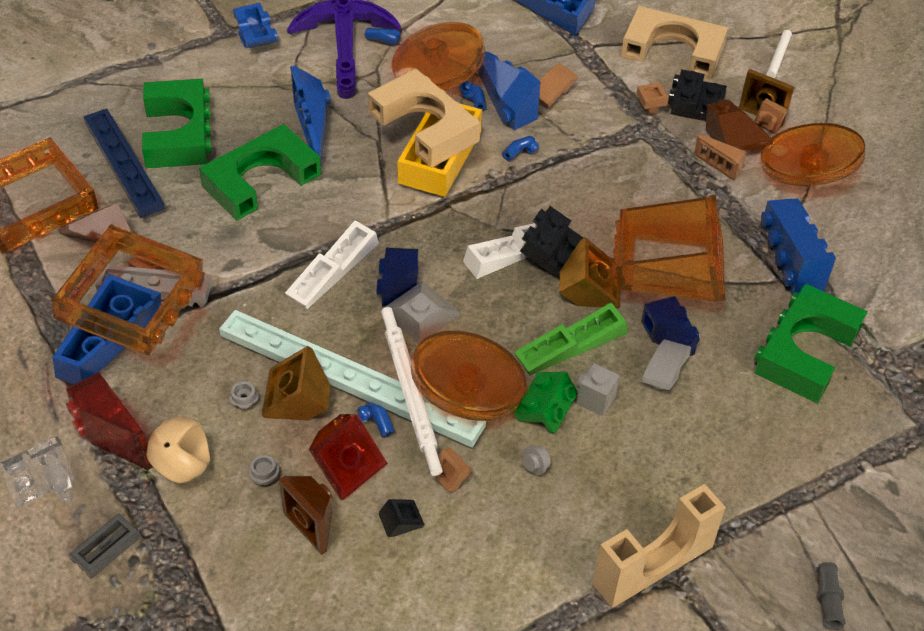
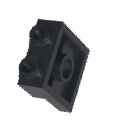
[668,69,727,121]
[520,206,583,279]

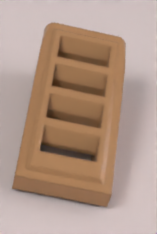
[694,134,746,180]

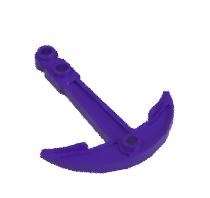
[287,0,401,99]

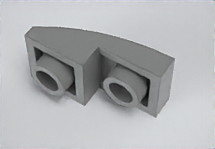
[642,339,691,390]

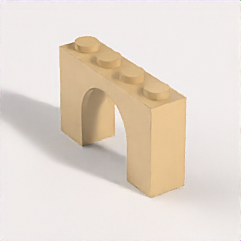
[621,6,728,79]
[368,69,481,168]
[593,484,726,608]

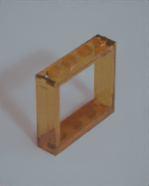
[0,137,99,254]
[52,224,205,356]

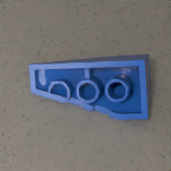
[476,48,541,131]
[290,66,331,164]

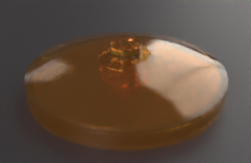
[392,22,486,91]
[761,123,866,186]
[410,331,526,421]

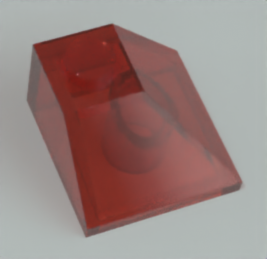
[309,414,388,500]

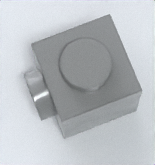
[576,363,620,416]

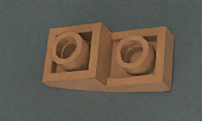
[539,63,578,109]

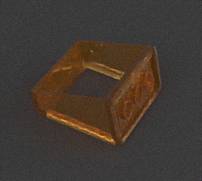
[612,196,726,302]

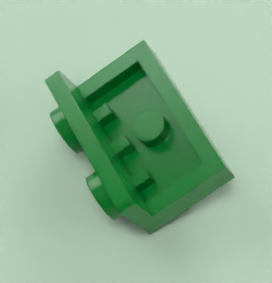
[514,372,577,433]

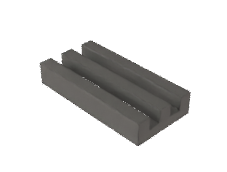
[69,513,141,579]

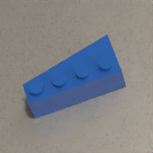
[516,0,595,36]
[761,198,836,295]
[52,274,161,388]

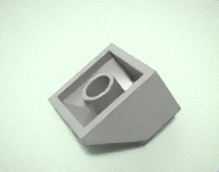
[384,281,460,344]

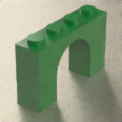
[142,78,212,169]
[199,124,321,221]
[754,283,868,404]

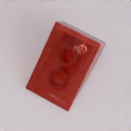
[66,372,153,470]

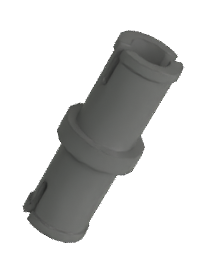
[816,562,846,629]

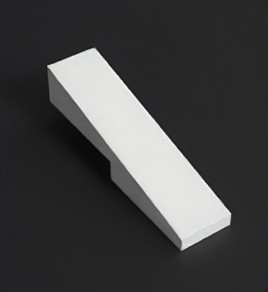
[285,221,379,309]
[463,223,536,279]

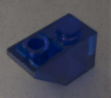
[376,247,419,307]
[641,296,700,356]

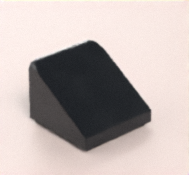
[379,499,425,537]

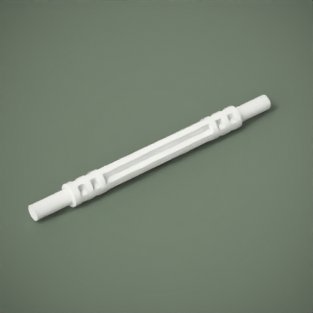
[381,307,443,476]

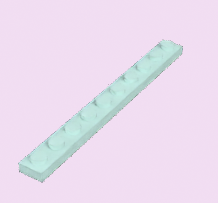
[219,310,486,448]

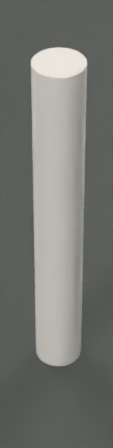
[767,30,792,78]

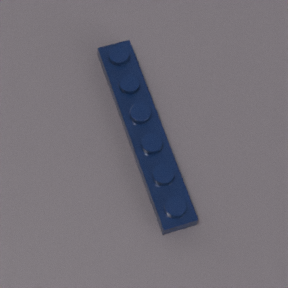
[83,108,165,218]

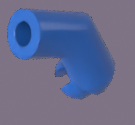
[365,28,401,46]
[459,81,486,111]
[502,136,539,161]
[357,402,395,437]

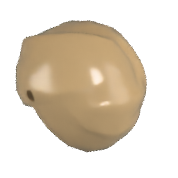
[146,417,210,483]

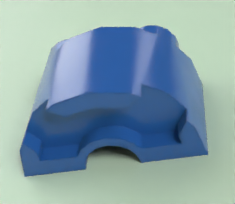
[233,3,278,48]

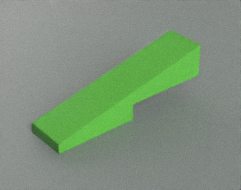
[514,303,628,376]

